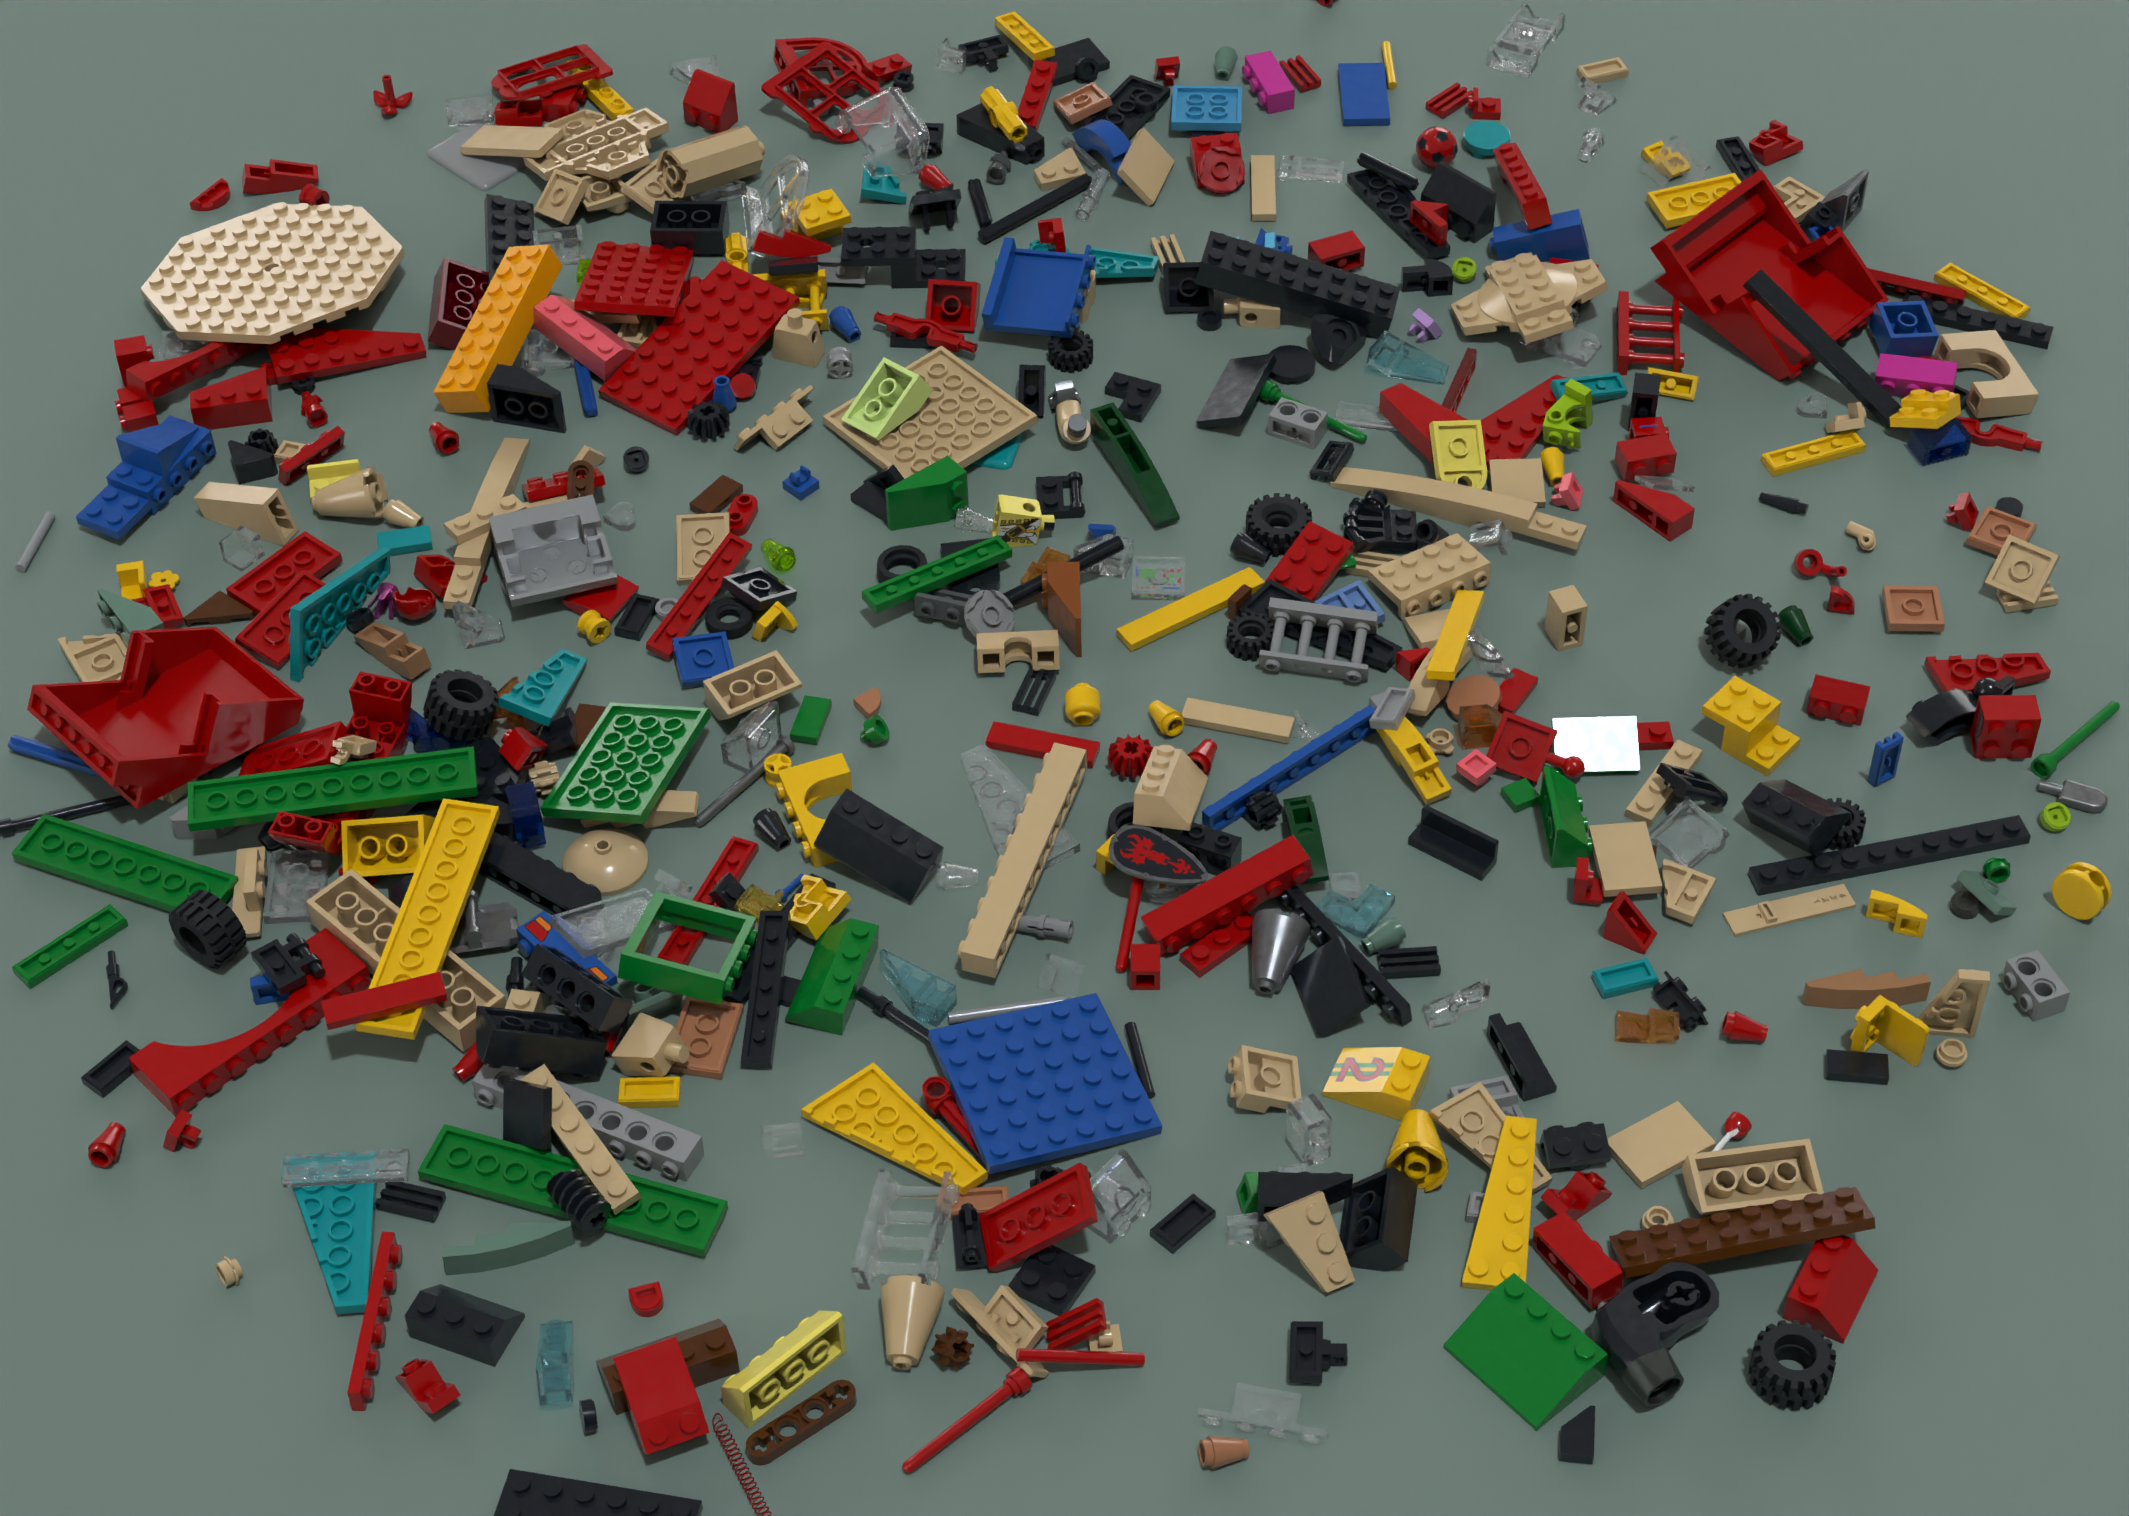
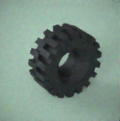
[1246,493,1312,557]

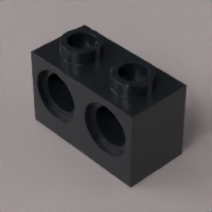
[1178,822,1242,876]

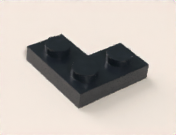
[1105,372,1161,423]

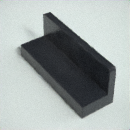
[1408,805,1499,881]
[1487,1013,1557,1102]

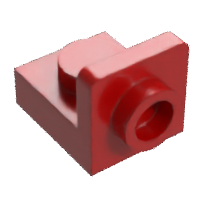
[1468,87,1501,120]
[1038,218,1066,253]
[1573,857,1603,904]

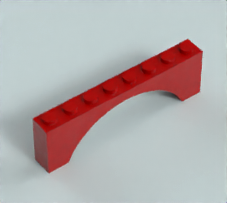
[129,928,371,1117]

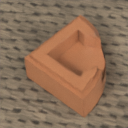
[853,687,881,719]

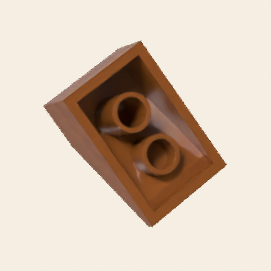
[1042,562,1082,657]

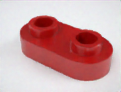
[727,494,759,536]

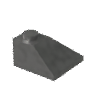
[1818,169,1869,232]

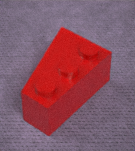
[190,366,273,430]

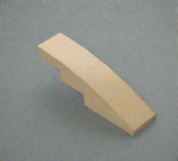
[580,790,699,829]

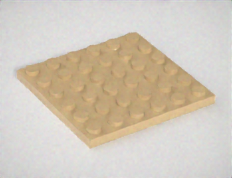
[823,346,1038,479]

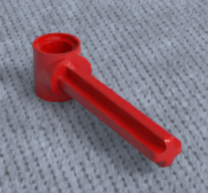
[922,1076,983,1161]

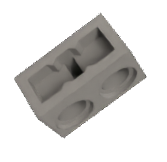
[1268,397,1328,450]
[2002,950,2070,1022]

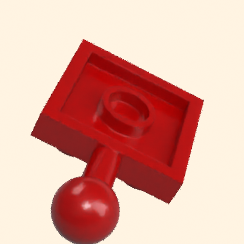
[1486,711,1585,784]

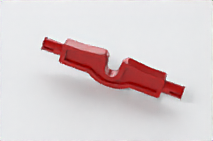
[874,312,978,354]
[1940,416,2043,452]

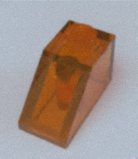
[1458,704,1503,750]

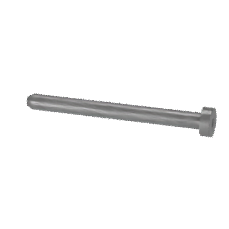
[694,736,795,827]

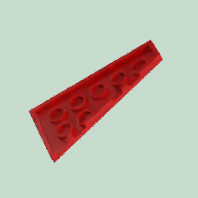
[266,328,427,384]
[1481,374,1566,471]

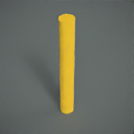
[1382,41,1397,89]

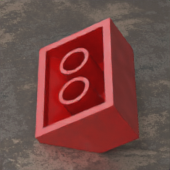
[1783,1235,1878,1344]

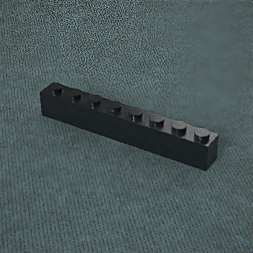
[405,800,604,932]

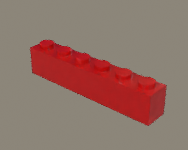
[1141,835,1314,957]

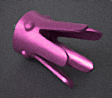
[368,582,399,620]

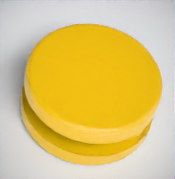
[2052,862,2112,920]

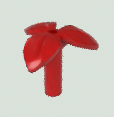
[373,75,413,115]

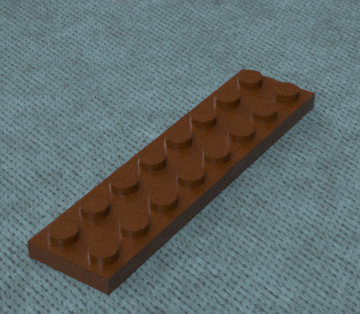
[1609,1187,1876,1278]

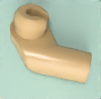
[1845,521,1877,551]

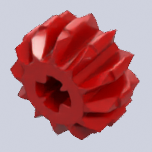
[1107,734,1153,781]

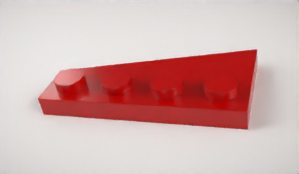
[1924,653,2051,694]

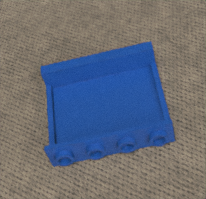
[982,237,1096,338]

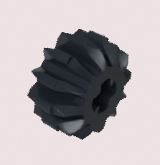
[687,400,730,441]

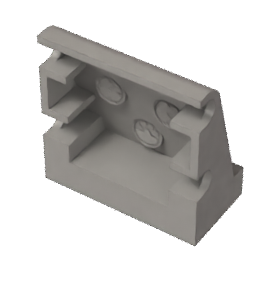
[489,494,618,607]

